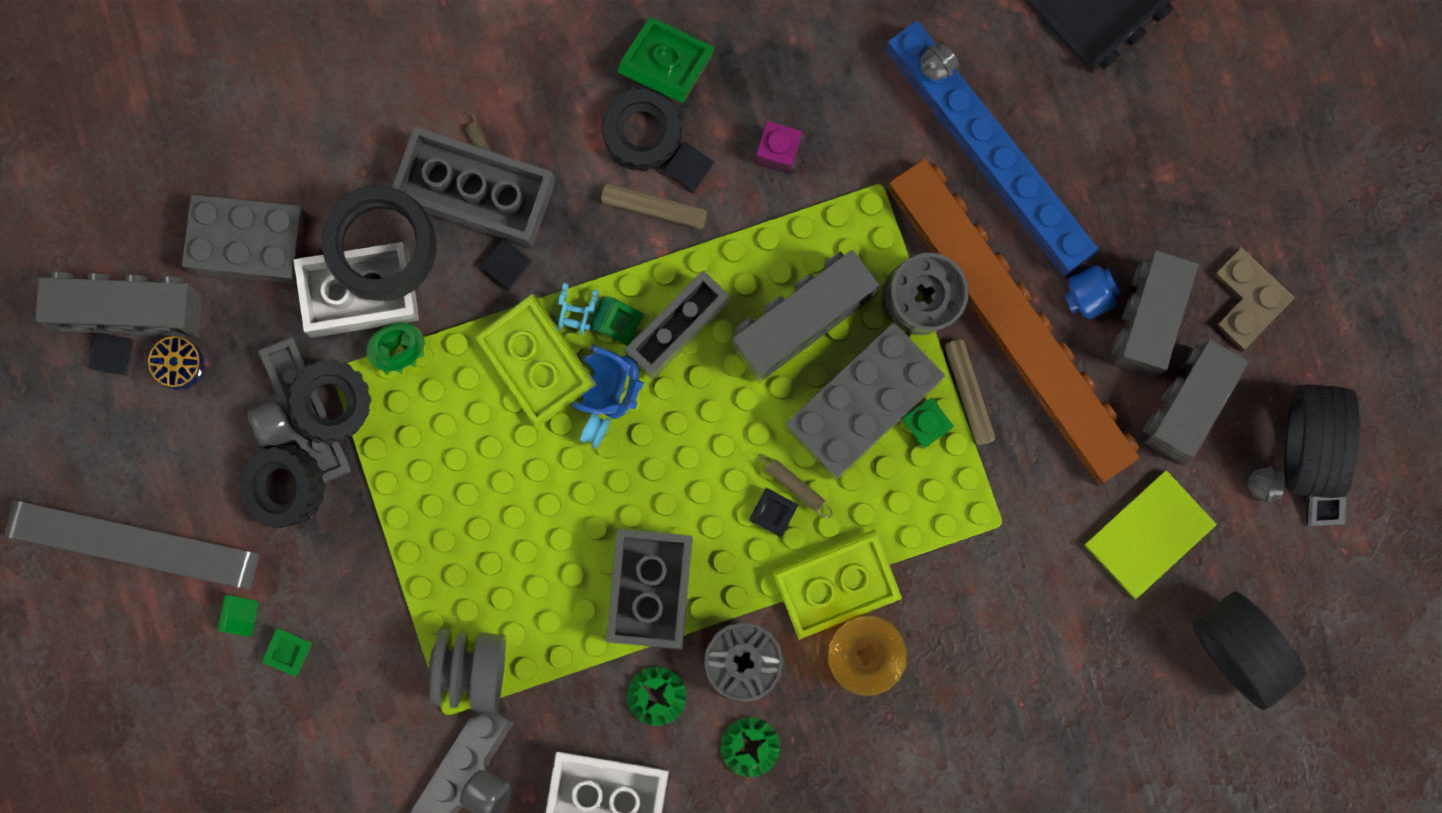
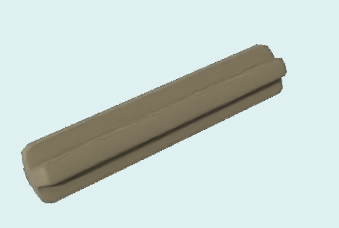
[601,184,707,230]
[945,339,995,445]

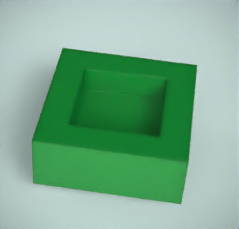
[902,397,954,450]
[262,628,313,677]

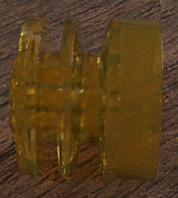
[828,615,907,696]

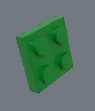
[618,16,715,103]

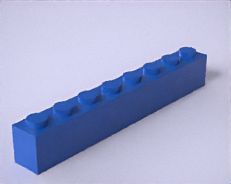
[886,20,1098,278]

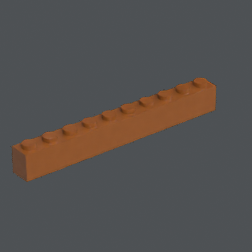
[887,158,1140,486]

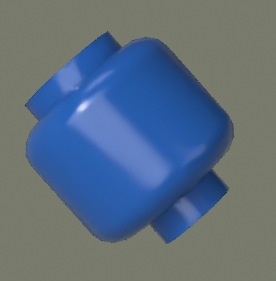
[1064,265,1122,320]

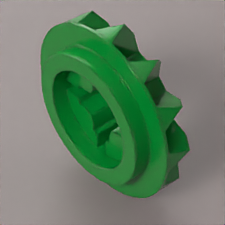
[367,323,426,375]
[627,667,686,726]
[721,717,780,777]

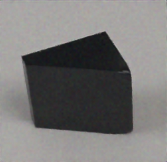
[1305,495,1347,527]

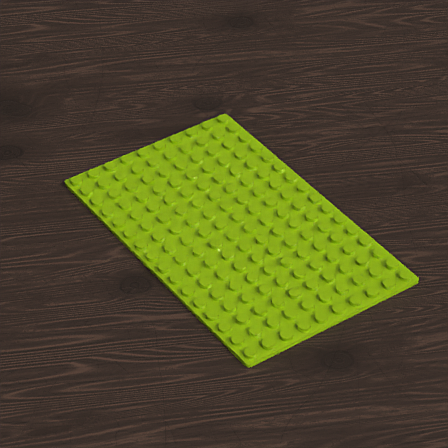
[336,184,1002,715]

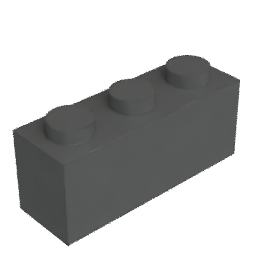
[625,270,730,381]

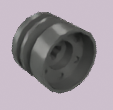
[882,253,968,335]
[704,622,783,702]
[428,628,506,712]

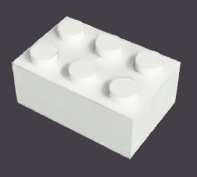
[294,242,419,338]
[546,751,669,813]

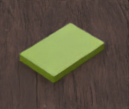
[474,294,597,427]
[1084,470,1217,600]
[772,529,902,640]

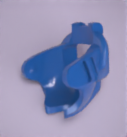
[572,345,644,419]

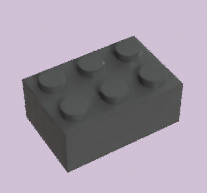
[182,195,308,285]
[1110,250,1199,379]
[1143,340,1249,465]
[606,529,693,650]

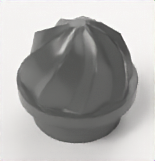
[920,42,959,81]
[1247,466,1284,503]

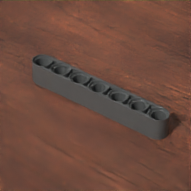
[3,500,260,590]

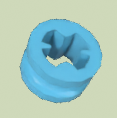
[580,413,611,449]

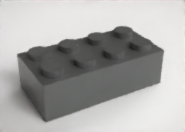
[392,126,556,248]
[732,250,880,383]
[35,272,202,338]
[785,322,945,481]

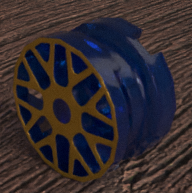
[148,336,205,390]

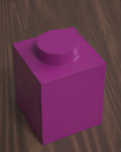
[756,121,802,175]

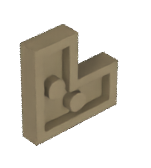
[1214,247,1295,351]

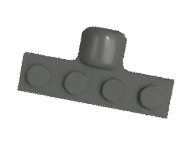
[248,337,351,483]
[410,710,514,813]

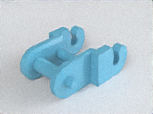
[555,283,599,335]

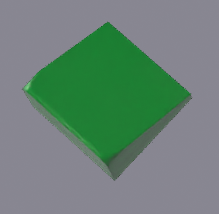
[590,296,644,346]
[217,595,259,637]

